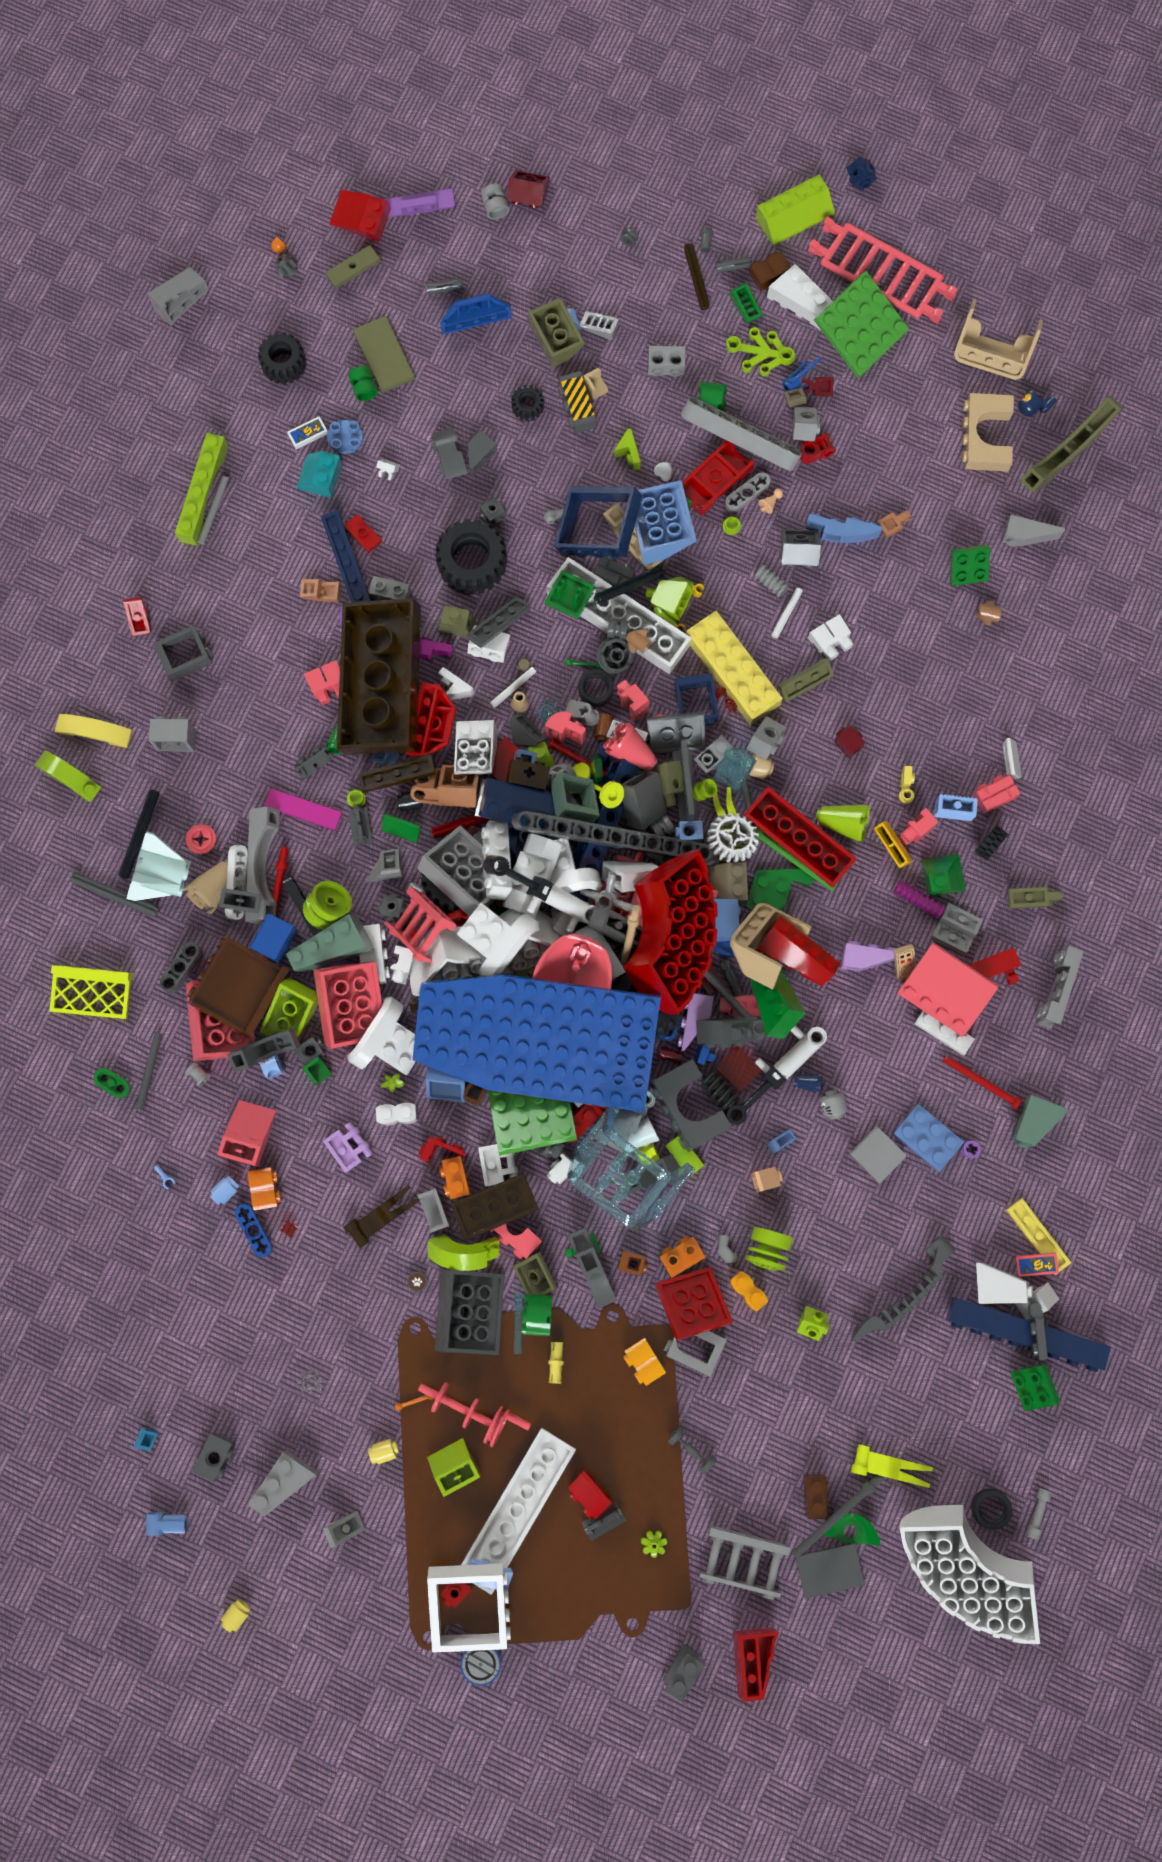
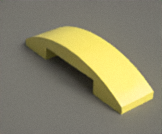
[54,714,132,748]

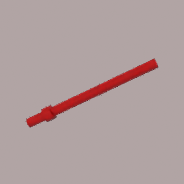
[262,847,289,960]

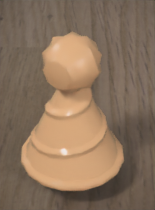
[758,488,783,514]

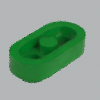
[94,1068,131,1099]

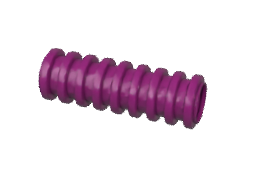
[893,879,946,919]

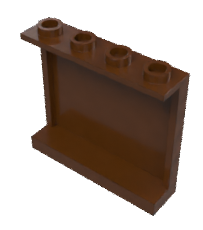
[187,934,290,1038]

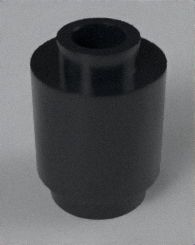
[397,790,424,811]

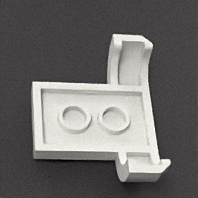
[541,838,602,902]
[457,903,540,977]
[347,996,416,1075]

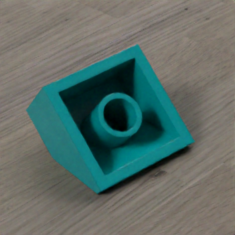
[296,451,342,498]

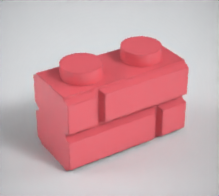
[973,775,1020,814]

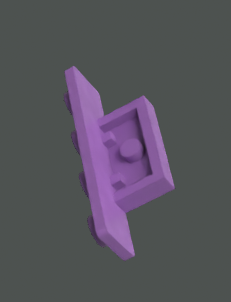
[384,189,455,218]

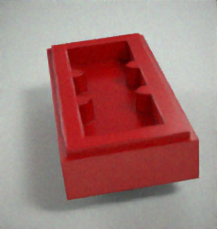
[344,514,382,554]

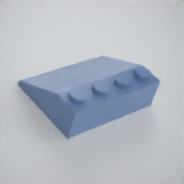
[634,480,697,565]

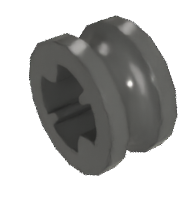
[621,229,639,247]

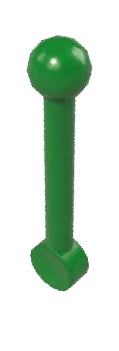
[565,659,602,670]

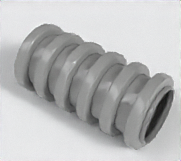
[755,565,789,598]

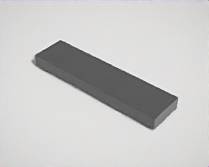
[467,595,530,648]

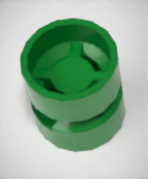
[348,366,378,401]

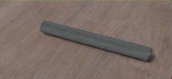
[70,872,159,917]

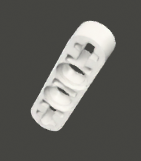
[225,845,248,920]

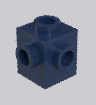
[846,157,877,190]

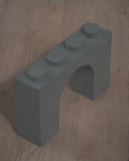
[650,1059,732,1152]

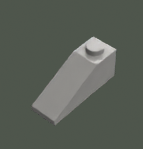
[1002,515,1065,547]

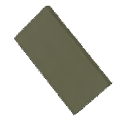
[353,316,415,393]

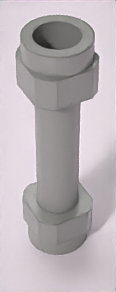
[1027,1488,1051,1540]

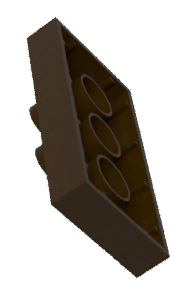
[337,598,421,755]

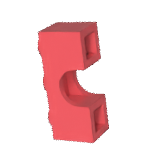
[490,1224,543,1259]

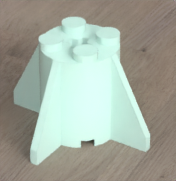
[126,831,191,901]

